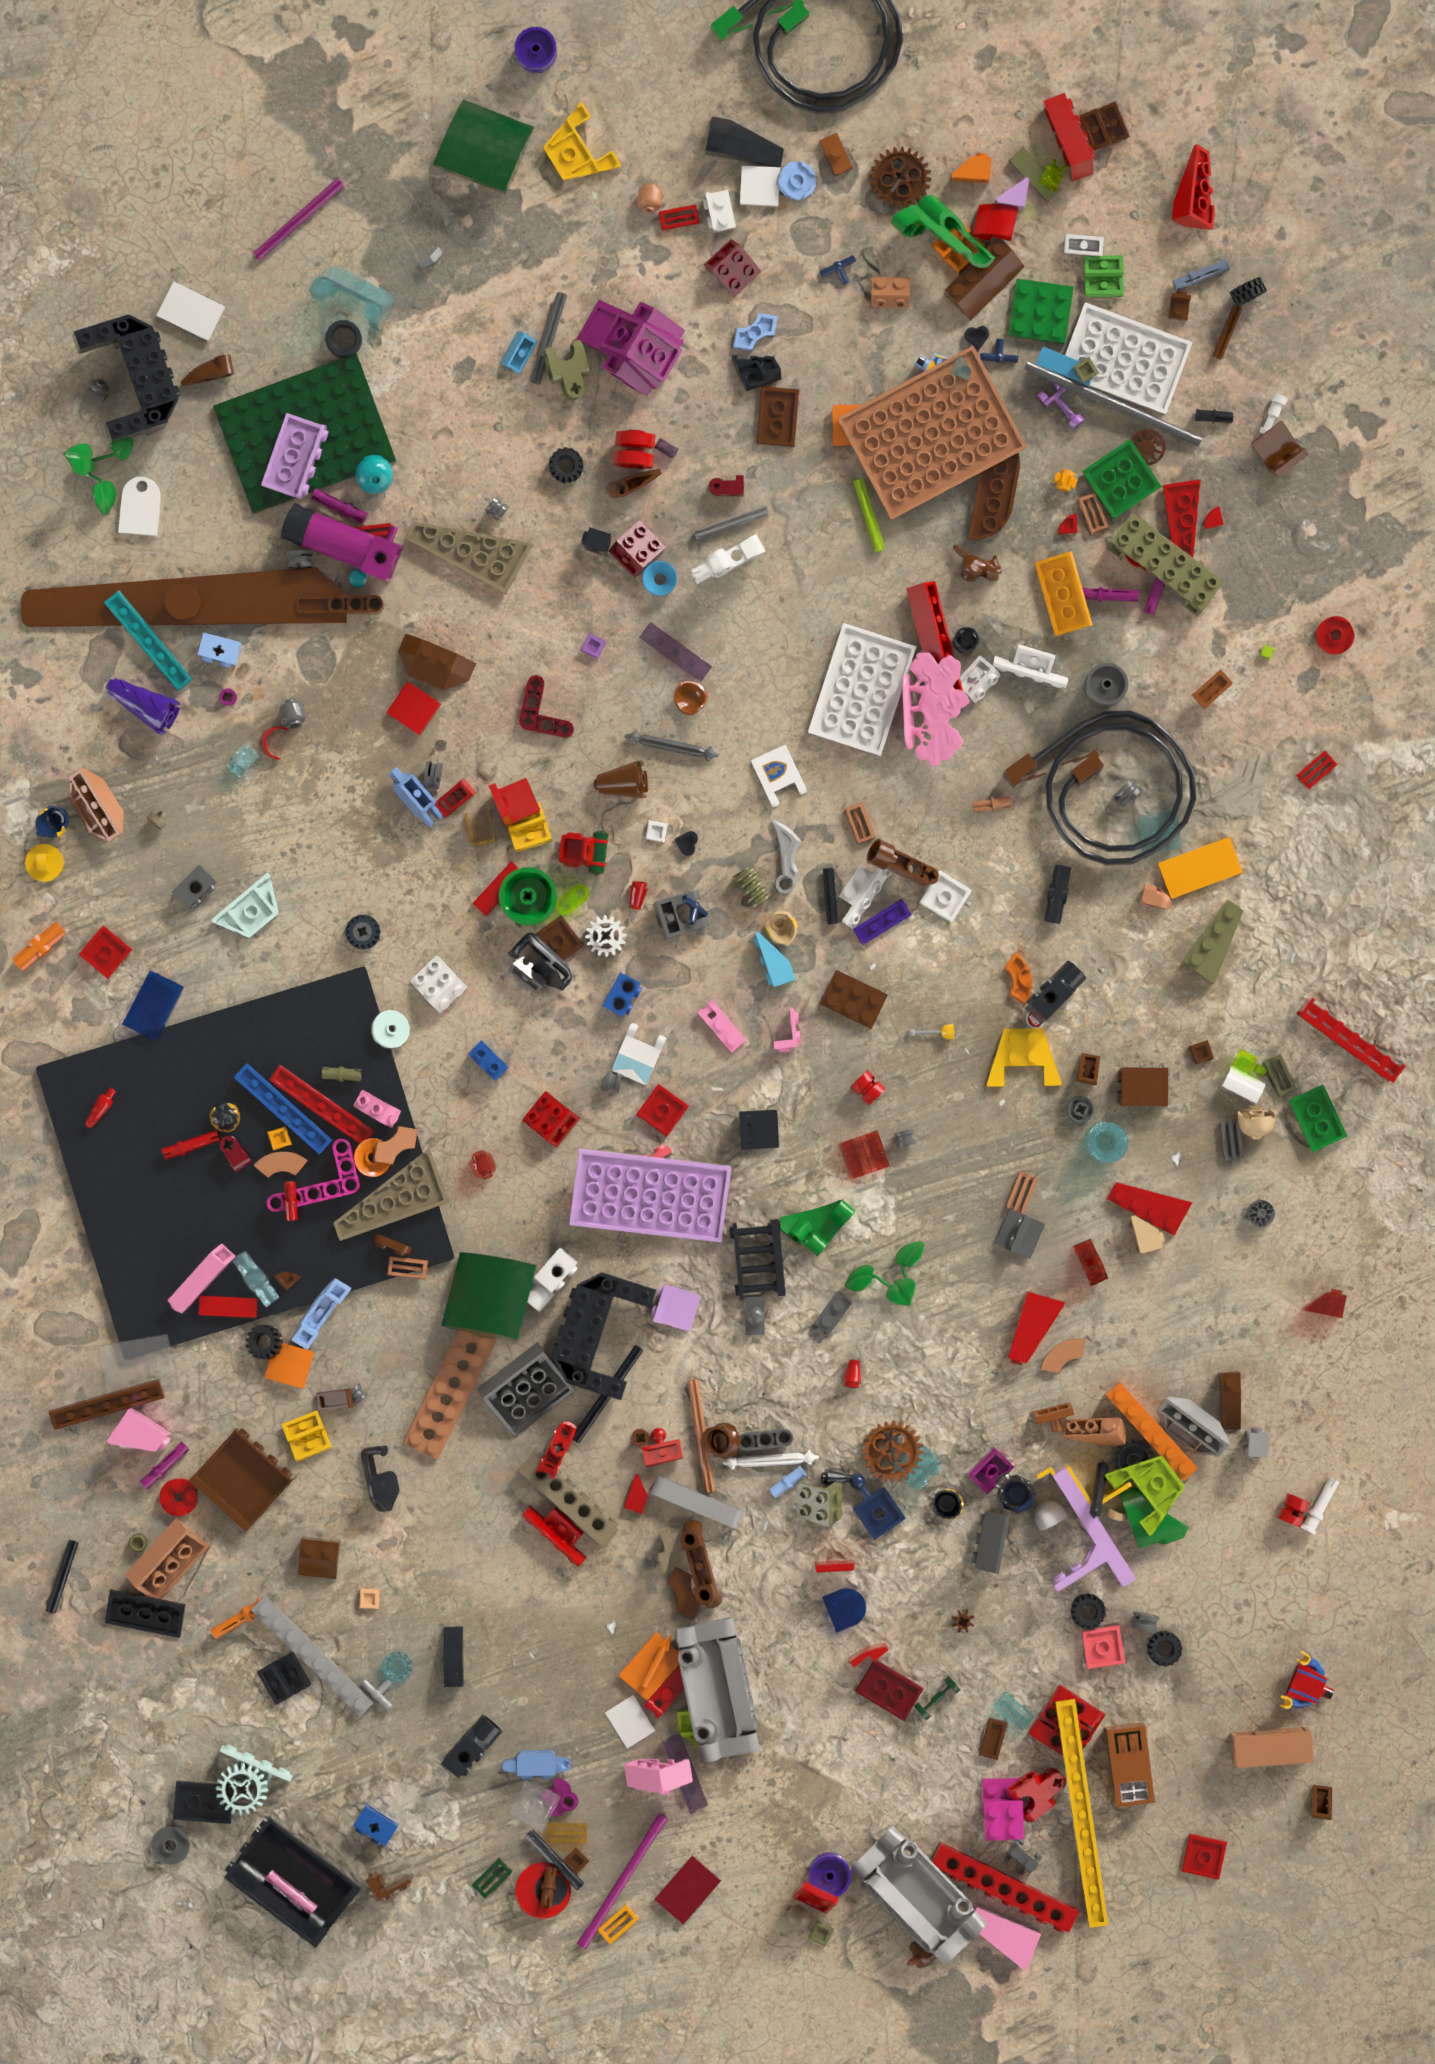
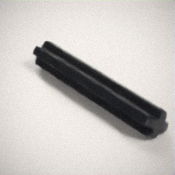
[1089,1461,1108,1518]
[46,1540,79,1614]
[526,1829,584,1890]

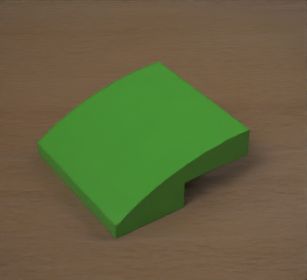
[1084,255,1124,298]

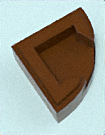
[274,1272,301,1291]

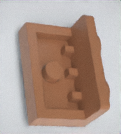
[871,277,910,308]

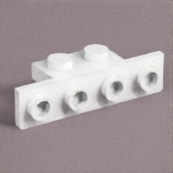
[993,645,1068,688]
[839,865,892,928]

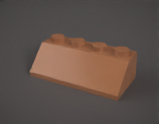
[125,1518,209,1599]

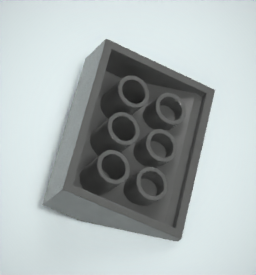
[477,1342,575,1437]

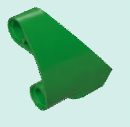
[780,1200,856,1256]
[1119,1487,1189,1549]

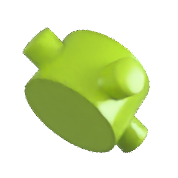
[1259,644,1275,660]

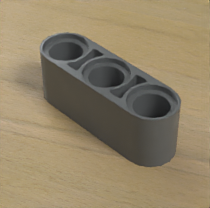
[739,1428,793,1451]

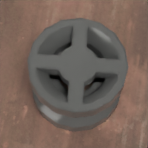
[485,496,509,521]
[603,1071,622,1093]
[894,1129,916,1148]
[351,1383,368,1407]

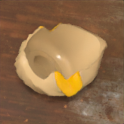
[765,910,798,947]

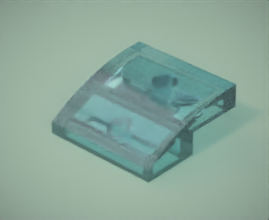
[1137,811,1183,852]

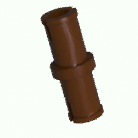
[540,1867,557,1908]

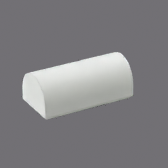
[1064,234,1104,256]

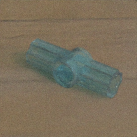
[232,1251,279,1307]

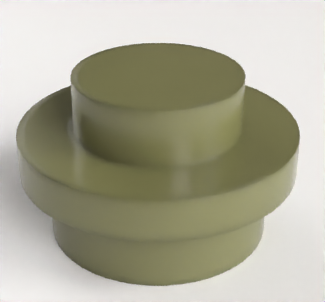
[129,1533,148,1553]

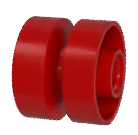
[613,429,656,469]

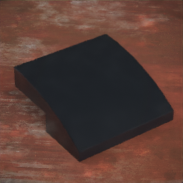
[257,1651,312,1705]

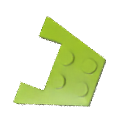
[1105,1456,1185,1536]

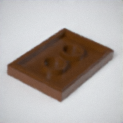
[756,386,799,447]

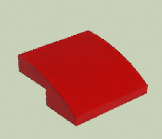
[972,204,1019,241]
[386,681,441,736]
[848,1643,889,1668]

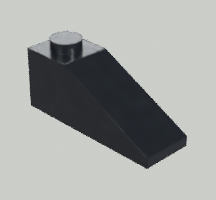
[444,1626,464,1687]

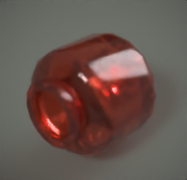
[469,1150,497,1180]

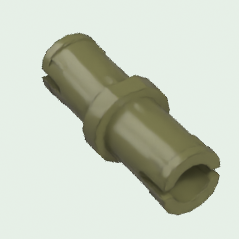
[322,1066,362,1082]

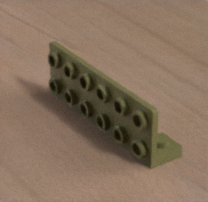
[1106,513,1224,617]

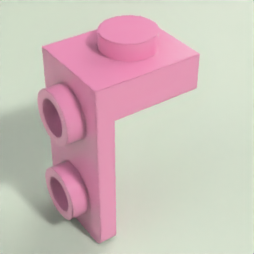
[774,1008,801,1053]
[354,1090,401,1128]

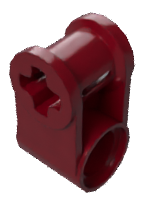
[220,1136,252,1173]

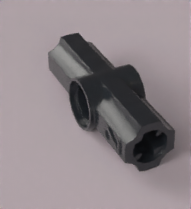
[1044,864,1071,924]

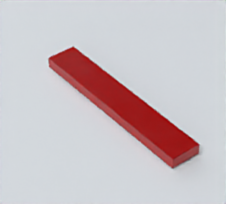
[269,1065,374,1144]

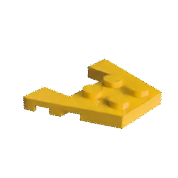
[543,102,622,181]
[987,1028,1062,1087]

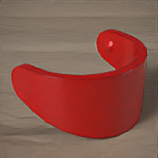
[260,726,290,760]

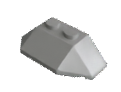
[1157,1397,1230,1457]

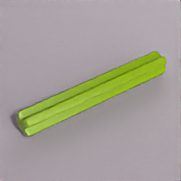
[853,478,885,552]

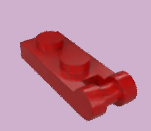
[643,1665,684,1719]

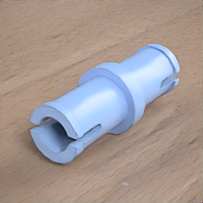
[769,1466,807,1498]

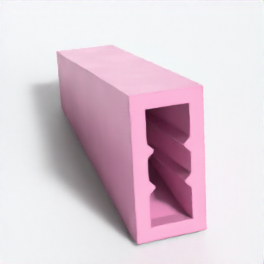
[167,1244,236,1314]
[974,1905,1041,1970]

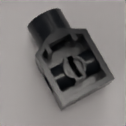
[1024,960,1086,1024]
[441,1714,503,1779]

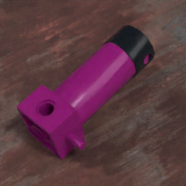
[281,503,404,582]

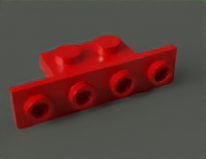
[522,1505,587,1567]

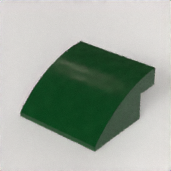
[433,99,534,194]
[441,1252,537,1340]

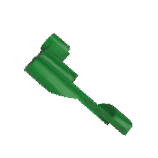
[891,195,995,268]

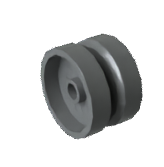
[1085,663,1129,707]

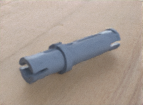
[1172,259,1230,291]

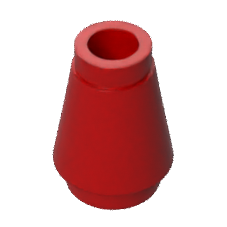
[629,881,648,910]
[843,1360,862,1388]

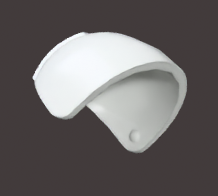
[1034,1500,1068,1531]

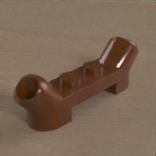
[680,1520,722,1608]

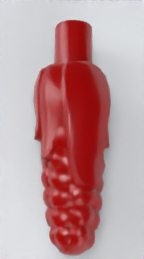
[85,1087,117,1128]

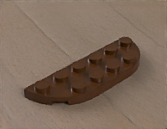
[968,453,1020,540]

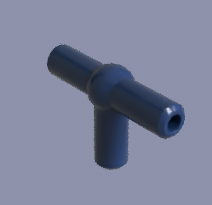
[819,255,856,285]
[980,338,1018,363]
[682,895,708,925]

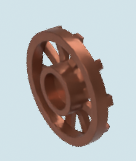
[1131,429,1166,465]

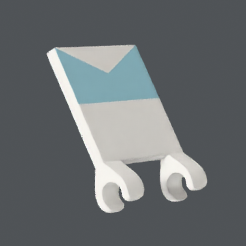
[611,1023,666,1085]

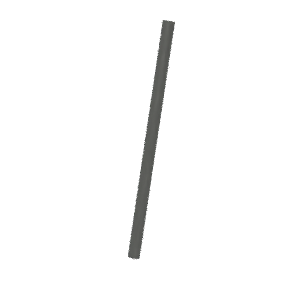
[1024,361,1202,446]

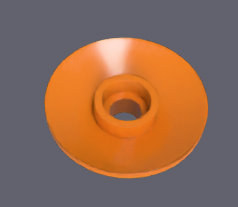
[354,1138,391,1177]

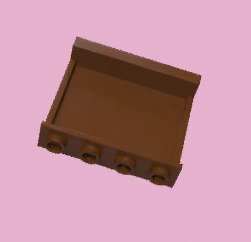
[189,1428,294,1532]

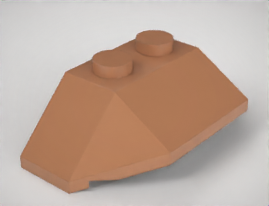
[68,767,124,842]

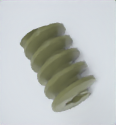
[732,866,771,909]

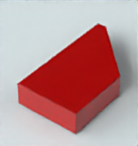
[624,1474,648,1514]

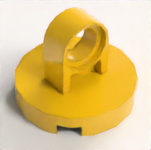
[25,844,64,882]

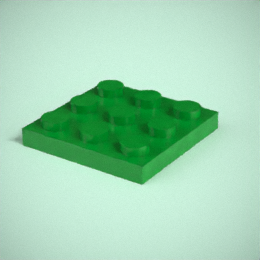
[1008,278,1074,344]
[1082,439,1162,519]

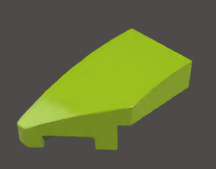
[677,1709,698,1748]

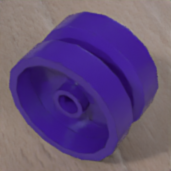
[515,26,557,74]
[809,1852,851,1897]

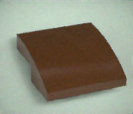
[1079,101,1131,151]

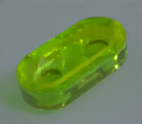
[556,884,590,915]

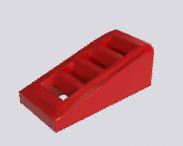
[434,779,476,818]

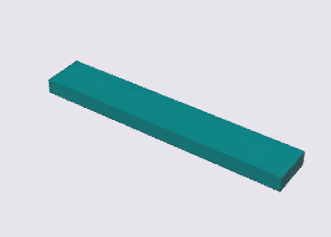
[104,590,193,691]

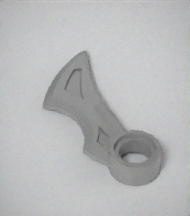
[771,819,802,894]

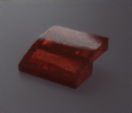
[839,1130,890,1180]

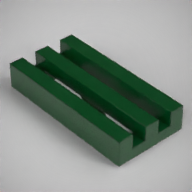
[472,1858,513,1899]

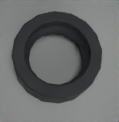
[325,320,362,358]

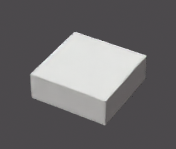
[645,820,668,843]

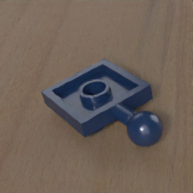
[850,1474,906,1540]

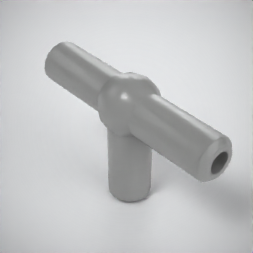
[361,1679,392,1710]

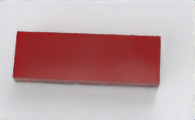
[472,861,519,916]
[199,1296,258,1318]

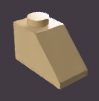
[1130,1215,1165,1254]

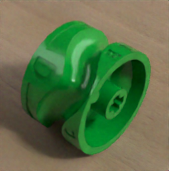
[499,867,557,925]

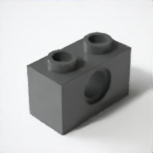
[172,865,217,909]

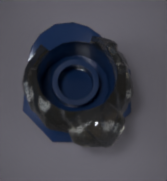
[996,1473,1036,1513]

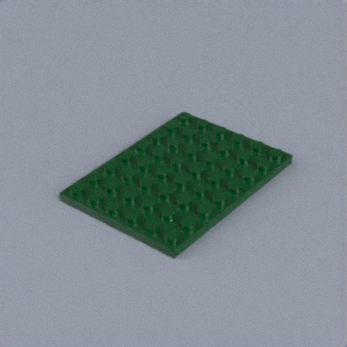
[213,353,396,514]

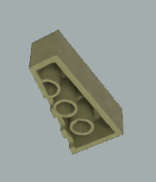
[1181,900,1244,985]

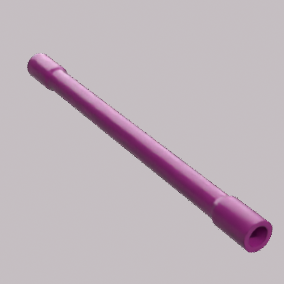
[577,1813,668,1949]

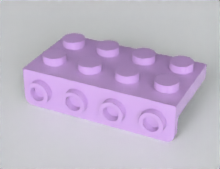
[261,413,329,500]

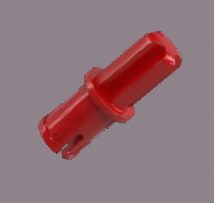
[283,1181,298,1221]

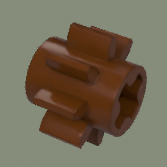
[951,1609,974,1633]

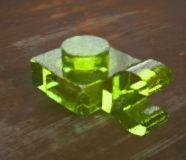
[1231,1049,1267,1076]

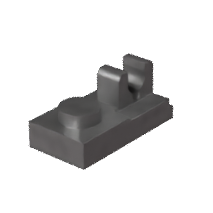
[508,956,547,994]

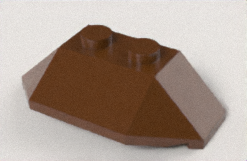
[399,634,477,691]

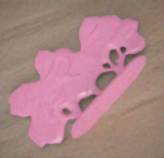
[903,653,970,767]

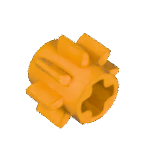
[1053,469,1078,492]

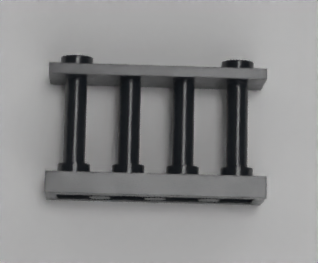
[729,1219,786,1300]

